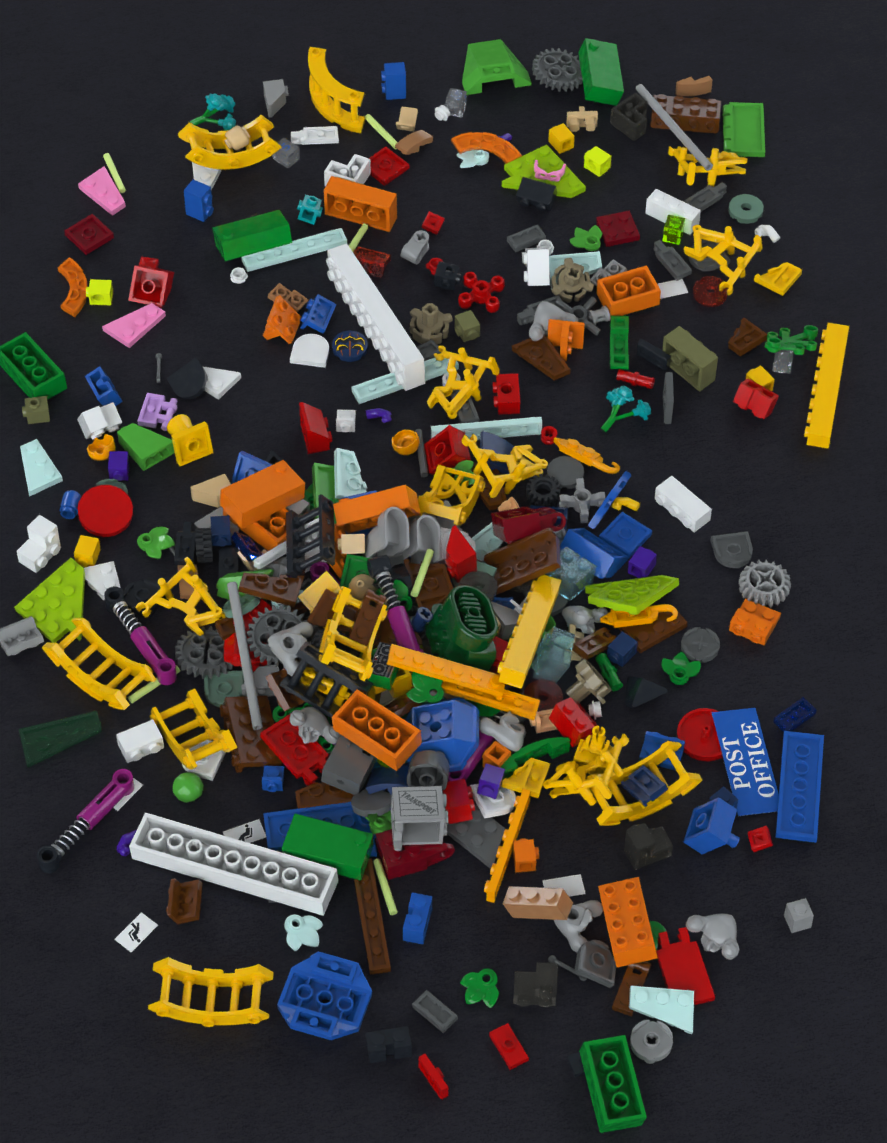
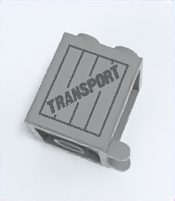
[391,786,448,851]

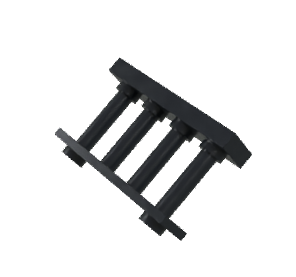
[286,494,336,581]
[279,642,373,718]

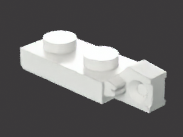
[291,126,339,145]

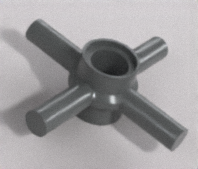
[554,297,601,336]

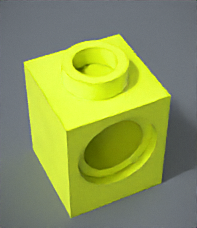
[584,146,611,177]
[86,279,113,305]

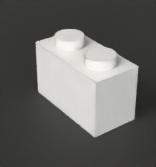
[116,719,164,763]

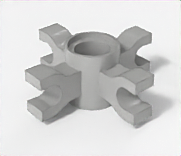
[559,478,605,523]

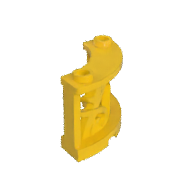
[418,465,485,525]

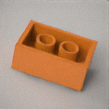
[596,265,661,319]

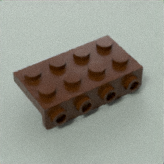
[651,94,721,133]
[484,528,561,596]
[220,696,283,773]

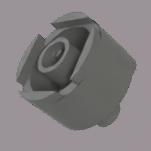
[407,750,450,791]

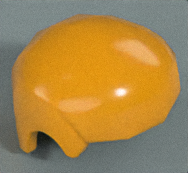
[392,430,420,455]
[87,434,115,461]

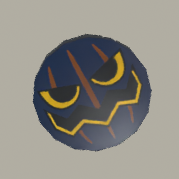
[332,330,368,362]

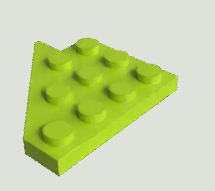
[501,144,586,198]
[14,558,85,643]
[585,575,679,615]

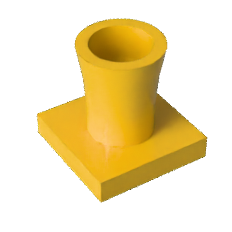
[167,414,213,466]

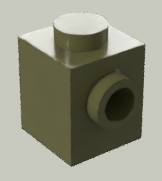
[454,310,480,342]
[22,396,50,424]

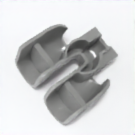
[362,507,442,568]

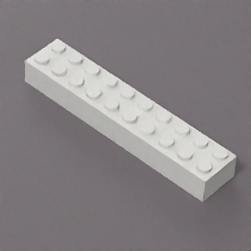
[326,243,425,391]
[129,813,338,916]

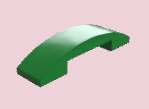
[610,316,629,370]
[500,737,570,779]

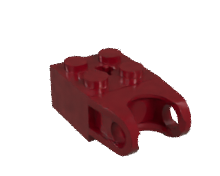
[491,506,566,544]
[375,829,455,880]

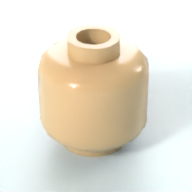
[224,125,251,151]

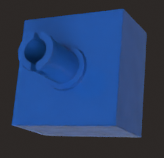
[684,797,740,854]

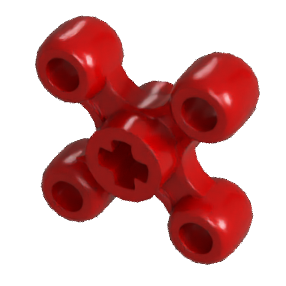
[458,272,505,313]

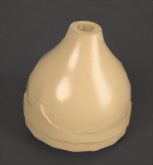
[349,574,377,603]

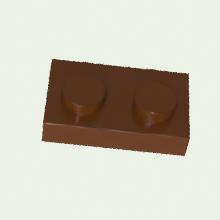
[265,668,305,712]
[166,878,203,924]

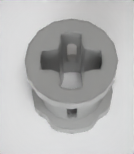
[587,306,610,325]

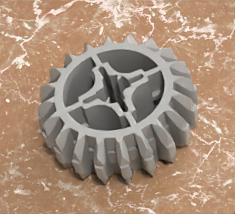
[738,559,791,608]

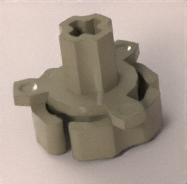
[551,258,594,303]
[410,303,453,344]
[566,658,611,704]

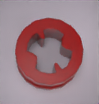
[541,426,557,445]

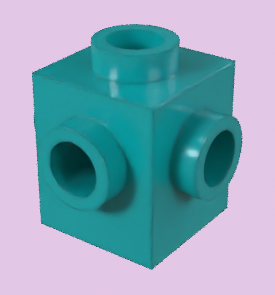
[297,194,323,225]

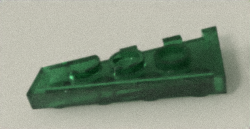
[19,711,102,768]

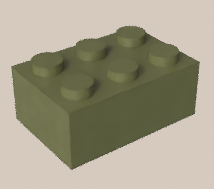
[662,326,718,392]

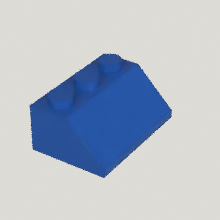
[560,528,629,579]

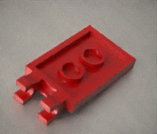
[260,713,329,786]
[656,927,715,1005]

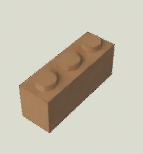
[503,886,573,920]

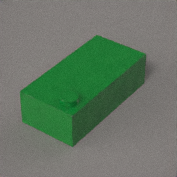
[578,38,624,106]
[213,210,292,261]
[0,332,67,400]
[282,814,374,881]
[579,1035,647,1133]

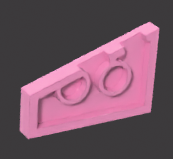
[78,166,126,216]
[102,303,166,348]

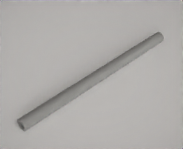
[636,84,713,171]
[227,582,263,730]

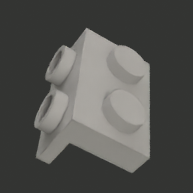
[0,616,44,656]

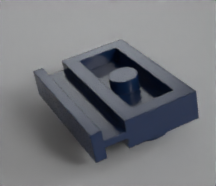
[621,765,668,807]

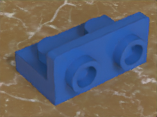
[300,294,336,334]
[639,731,685,771]

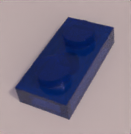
[231,532,263,562]
[773,697,817,732]

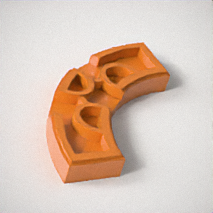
[451,132,522,164]
[57,257,88,317]

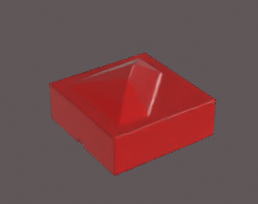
[422,211,445,235]
[139,256,159,268]
[748,826,773,852]

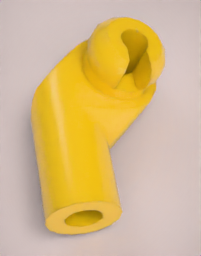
[611,497,640,511]

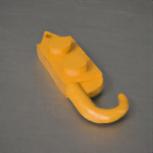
[553,437,620,474]
[600,604,678,628]

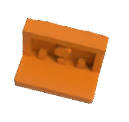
[263,295,301,344]
[548,319,585,361]

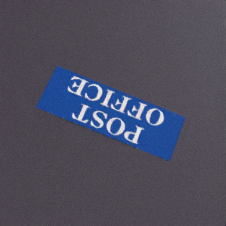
[711,708,779,816]

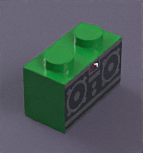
[367,642,400,690]

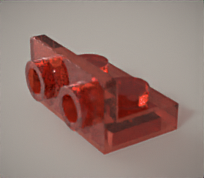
[353,246,391,278]

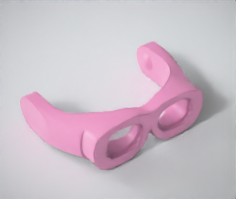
[534,160,566,181]

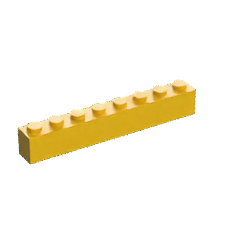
[804,323,849,448]
[497,575,562,689]

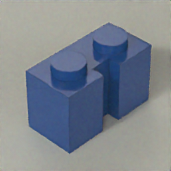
[381,62,406,100]
[184,180,214,222]
[85,366,123,406]
[403,893,432,944]

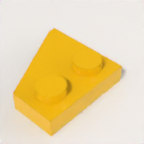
[754,262,802,296]
[501,758,550,798]

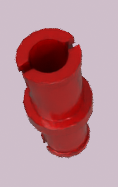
[617,369,655,389]

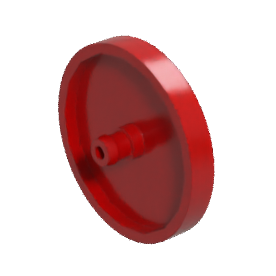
[78,485,133,537]
[677,708,723,761]

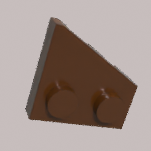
[728,318,767,356]

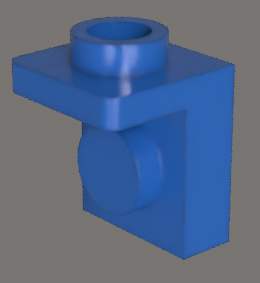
[262,765,285,792]

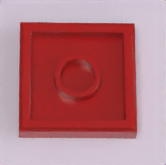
[369,147,409,186]

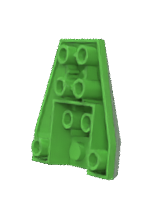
[462,39,531,95]

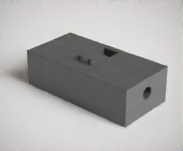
[321,735,377,795]

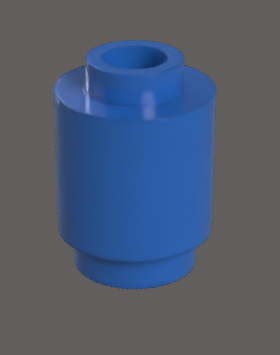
[60,490,81,519]

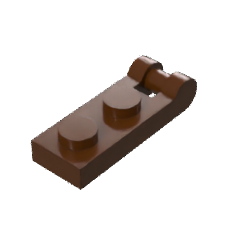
[348,588,386,646]
[572,627,617,660]
[612,961,652,1016]

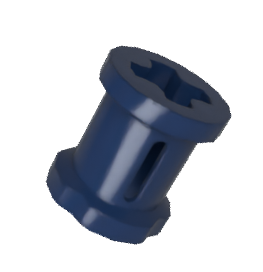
[410,607,433,633]

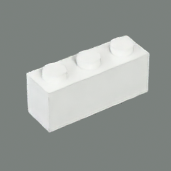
[646,189,701,235]
[655,476,712,532]

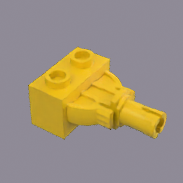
[573,726,618,775]

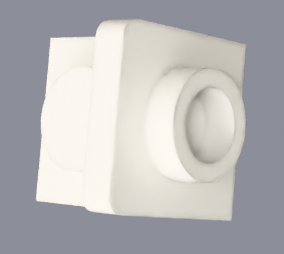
[336,410,356,432]

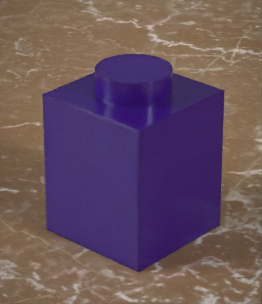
[108,451,130,481]
[628,546,657,578]
[477,763,505,799]

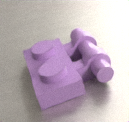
[137,393,177,431]

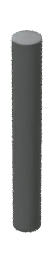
[415,429,428,477]

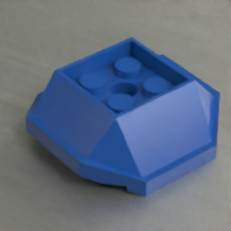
[403,697,479,772]
[277,951,372,1040]

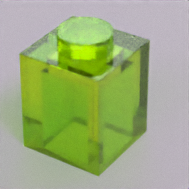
[663,215,685,245]

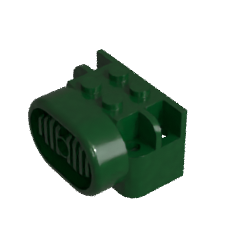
[425,585,498,671]

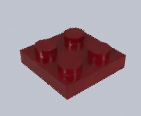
[596,210,640,247]
[64,214,114,255]

